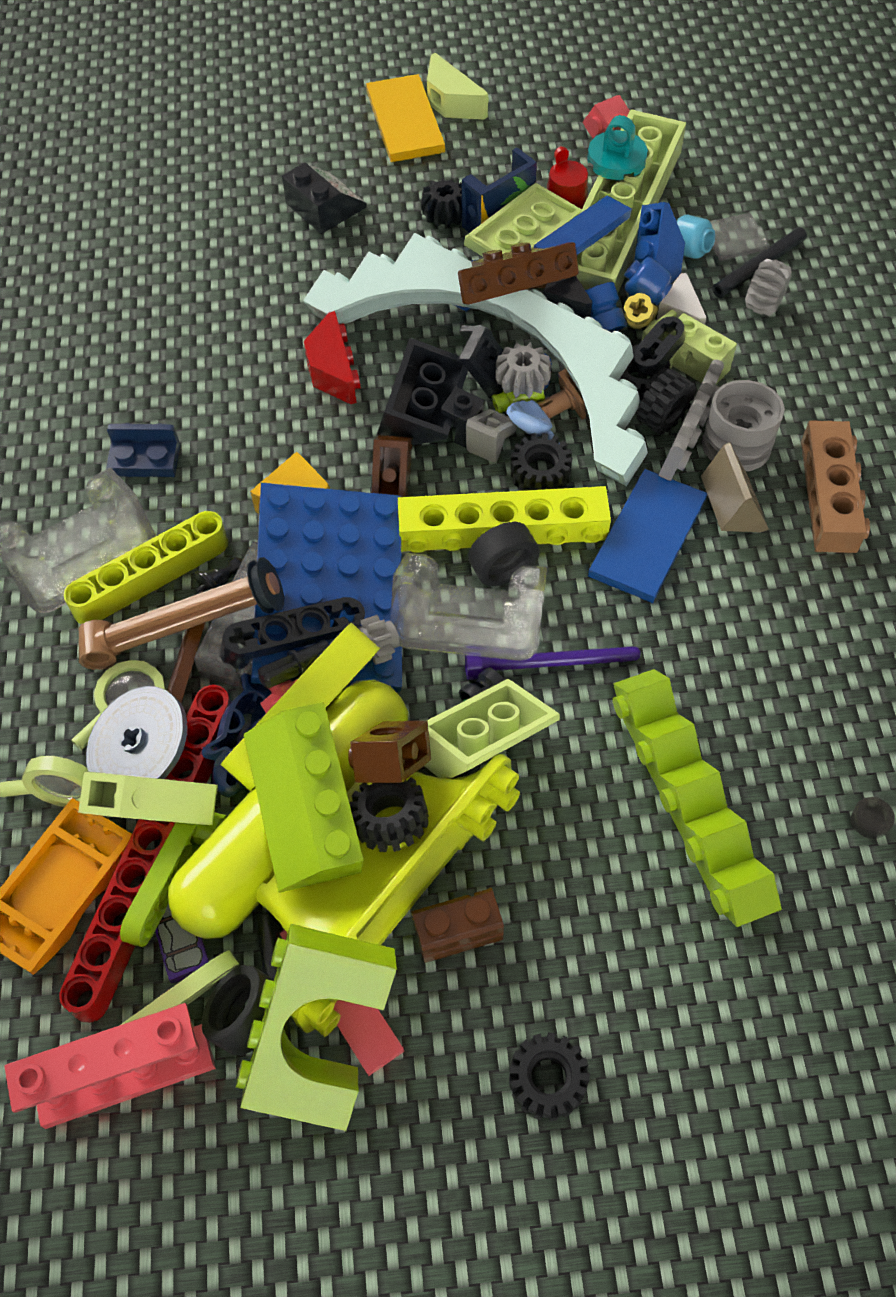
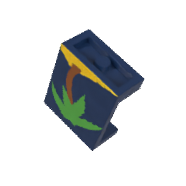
[462,147,537,233]

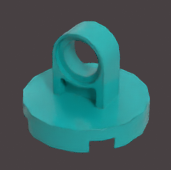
[587,115,648,180]

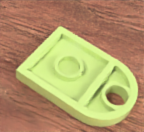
[121,950,239,1025]

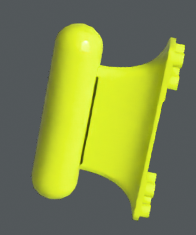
[168,680,520,1037]

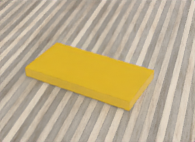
[366,74,445,162]

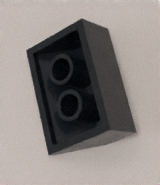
[377,338,468,446]

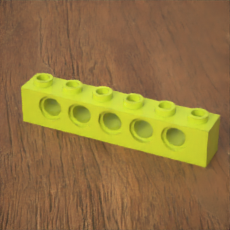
[398,486,611,553]

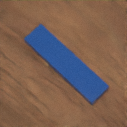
[533,195,632,255]

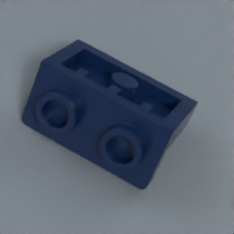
[106,423,180,477]

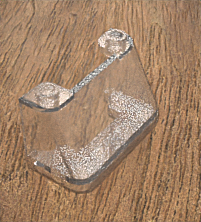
[0,467,156,613]
[390,553,548,661]

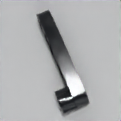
[219,597,365,669]

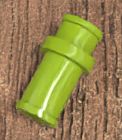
[492,391,545,414]

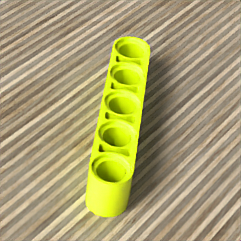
[64,511,228,624]
[220,623,380,791]

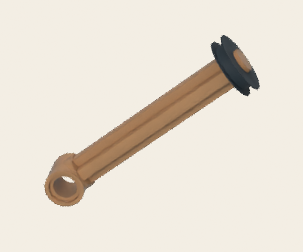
[79,557,284,670]

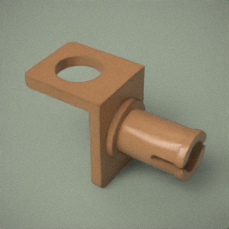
[537,369,586,419]

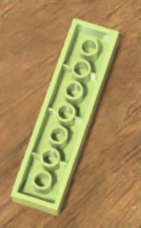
[577,109,686,293]

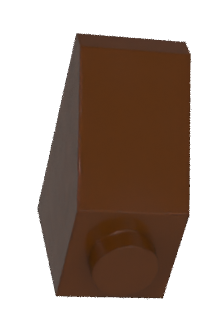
[371,435,412,497]

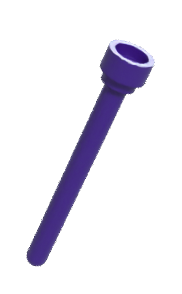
[465,646,641,680]

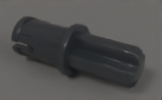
[258,640,329,689]

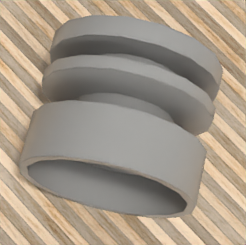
[702,380,785,471]

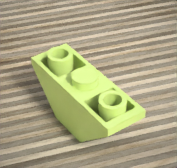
[427,53,489,120]

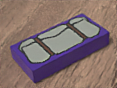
[155,905,210,984]

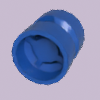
[585,282,628,332]

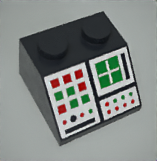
[282,162,367,234]

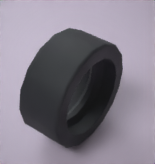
[468,521,540,586]
[201,965,274,1056]

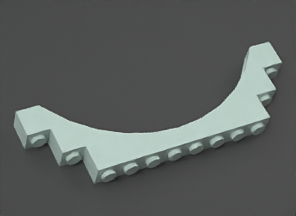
[303,233,648,487]

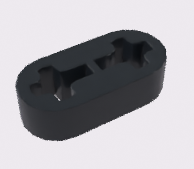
[634,316,686,375]

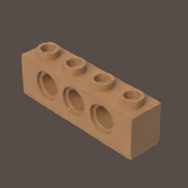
[801,421,870,553]

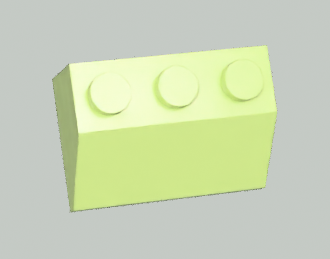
[424,679,560,779]

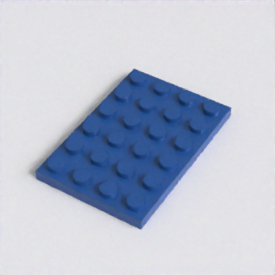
[251,483,402,693]

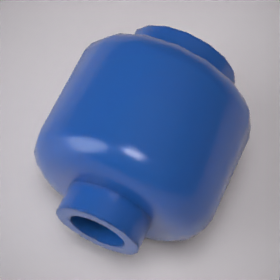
[624,257,673,306]

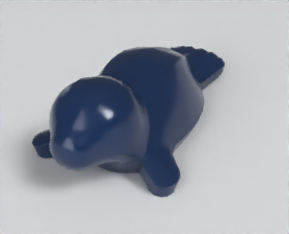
[202,673,271,798]

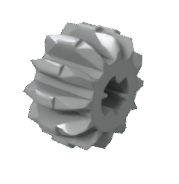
[745,259,792,316]
[496,342,551,399]

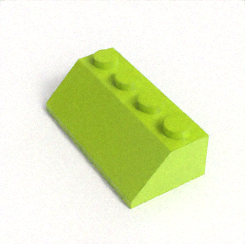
[244,702,364,893]

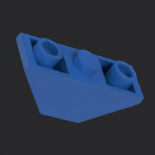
[629,202,685,297]

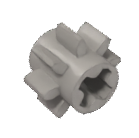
[358,615,400,665]

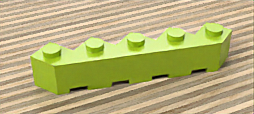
[613,669,782,927]

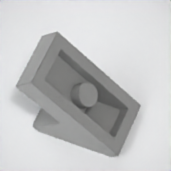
[466,409,517,462]

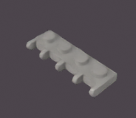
[658,360,724,481]

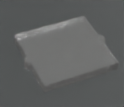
[710,213,770,261]

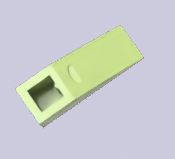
[78,771,218,825]

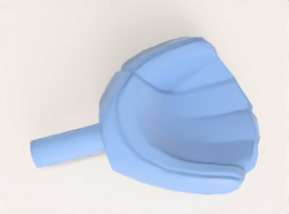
[506,400,560,444]

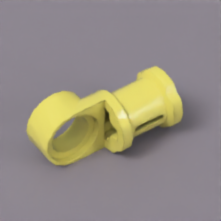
[624,293,659,329]

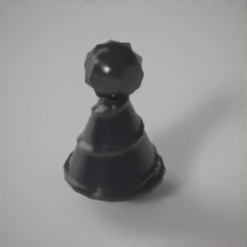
[195,556,246,594]

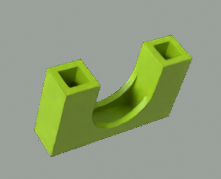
[235,924,397,1131]

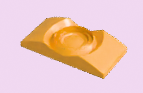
[0,798,132,975]

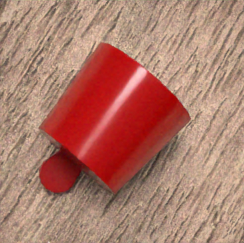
[546,146,588,209]

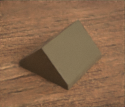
[701,442,769,532]

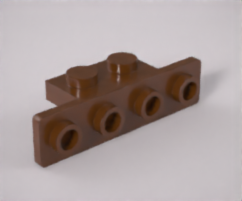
[458,242,579,305]

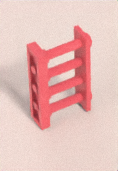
[4,1003,216,1129]

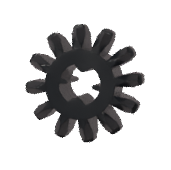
[420,178,462,228]

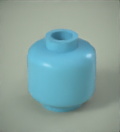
[677,215,716,259]

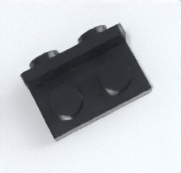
[459,325,504,399]

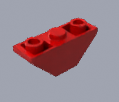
[304,311,361,404]

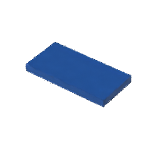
[588,469,708,603]

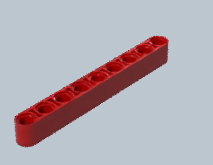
[59,685,231,1023]

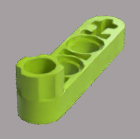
[120,812,227,947]

